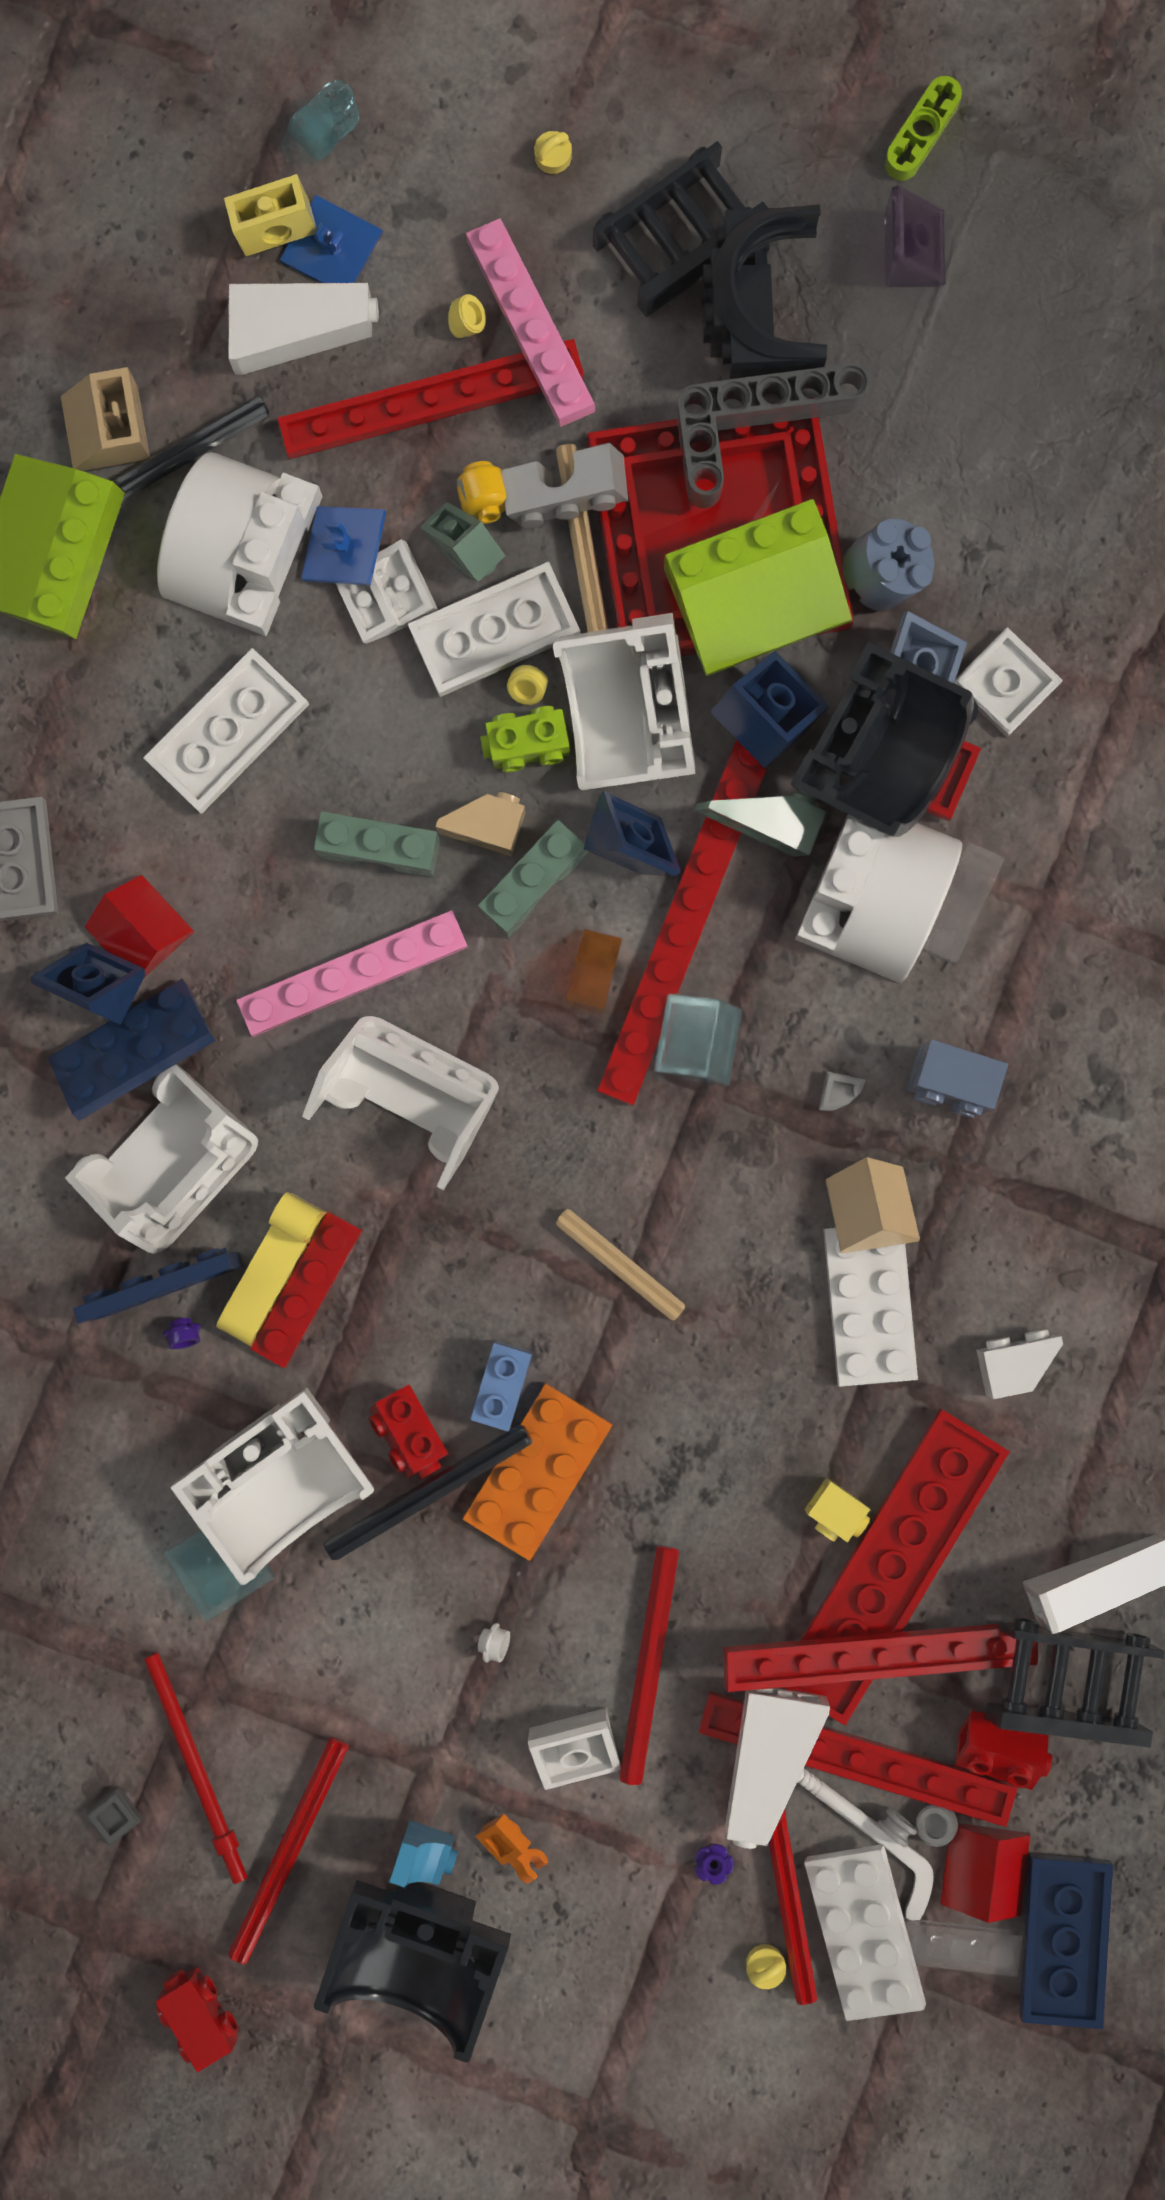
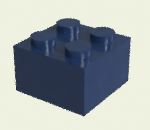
[710,651,829,768]

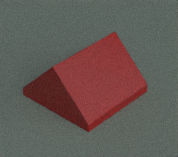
[84,875,195,978]
[940,1823,1031,1923]

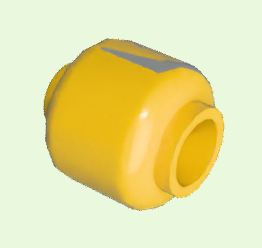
[456,461,506,524]

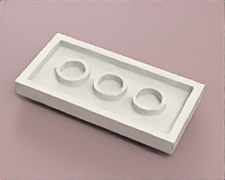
[408,562,580,697]
[144,648,310,814]
[823,1228,918,1387]
[804,1844,926,2021]

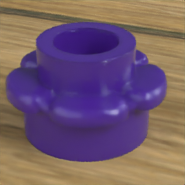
[162,1318,201,1349]
[695,1844,734,1885]

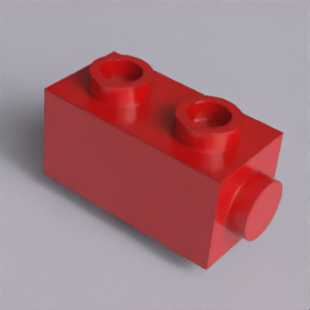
[368,1384,448,1479]
[955,1710,1052,1790]
[155,1966,239,2073]

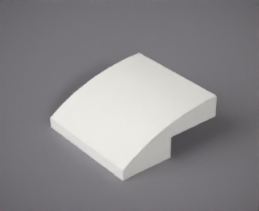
[336,539,438,643]

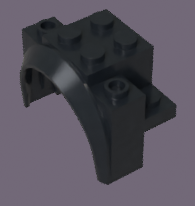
[700,204,827,379]

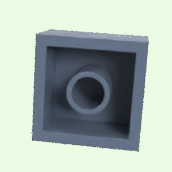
[906,1039,1008,1118]

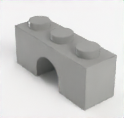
[502,443,628,528]

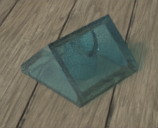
[654,994,742,1086]

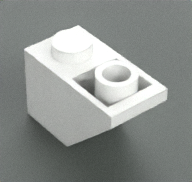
[976,1329,1063,1399]

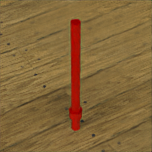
[144,1652,248,1884]

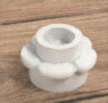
[478,1623,510,1663]

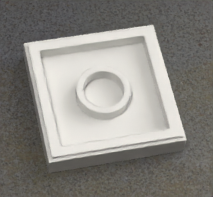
[954,627,1063,738]

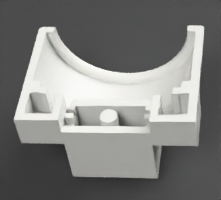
[157,452,323,636]
[553,613,695,790]
[795,814,962,983]
[170,1387,374,1585]

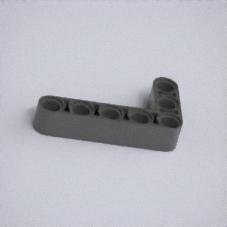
[676,364,869,509]

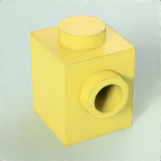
[804,1477,870,1542]

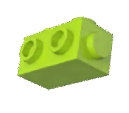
[480,706,570,773]

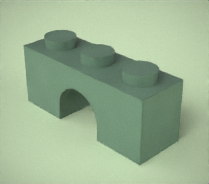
[314,811,440,878]
[478,820,587,939]

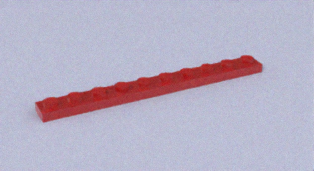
[597,739,767,1106]

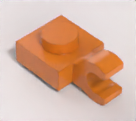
[475,1813,549,1884]

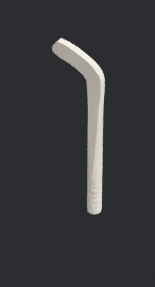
[797,1768,934,1921]

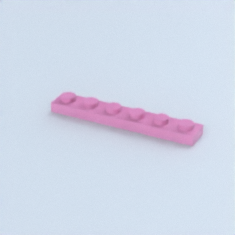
[466,218,595,427]
[237,910,468,1037]

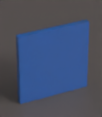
[280,195,383,283]
[301,506,387,585]

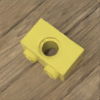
[224,174,317,256]

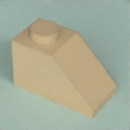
[436,792,526,857]

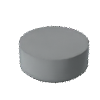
[916,1804,958,1847]

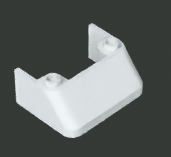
[302,1016,499,1190]

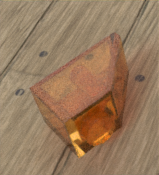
[566,929,622,1014]

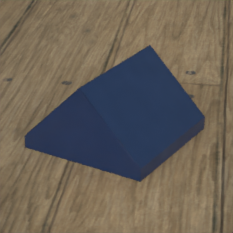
[584,791,681,876]
[30,943,145,1025]

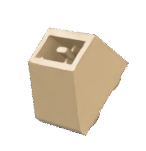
[61,367,150,471]

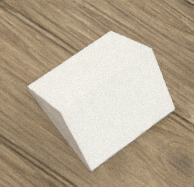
[528,1708,621,1790]

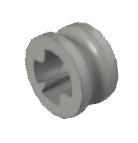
[877,1807,918,1847]

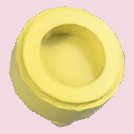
[534,131,572,174]
[448,294,486,338]
[507,665,548,705]
[746,1944,786,1989]

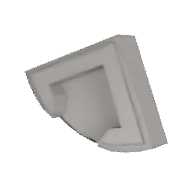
[818,1071,866,1111]

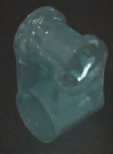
[287,80,360,161]

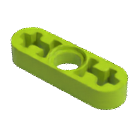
[885,76,962,181]

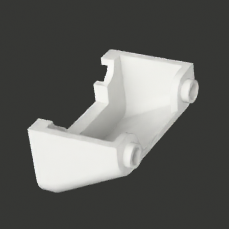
[65,1064,258,1254]

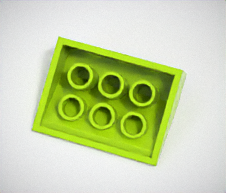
[0,454,125,639]
[664,499,852,676]

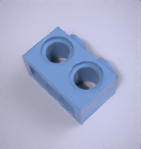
[470,1341,533,1432]

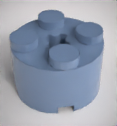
[843,519,934,611]

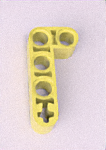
[216,1192,327,1346]

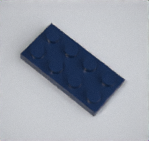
[47,978,216,1121]
[73,1248,244,1324]
[1019,1854,1113,2029]

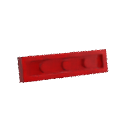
[250,1211,363,1368]

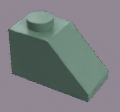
[419,502,505,582]

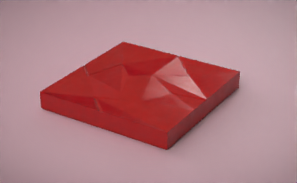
[587,397,854,657]

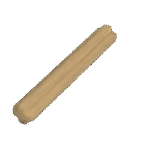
[556,1209,685,1321]

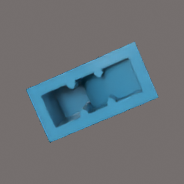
[389,1820,458,1888]

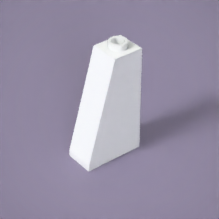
[229,283,379,375]
[1022,1534,1165,1634]
[725,1688,830,1849]

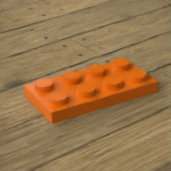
[463,1383,613,1561]

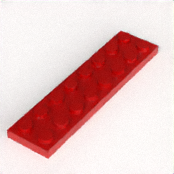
[784,1408,1010,1726]

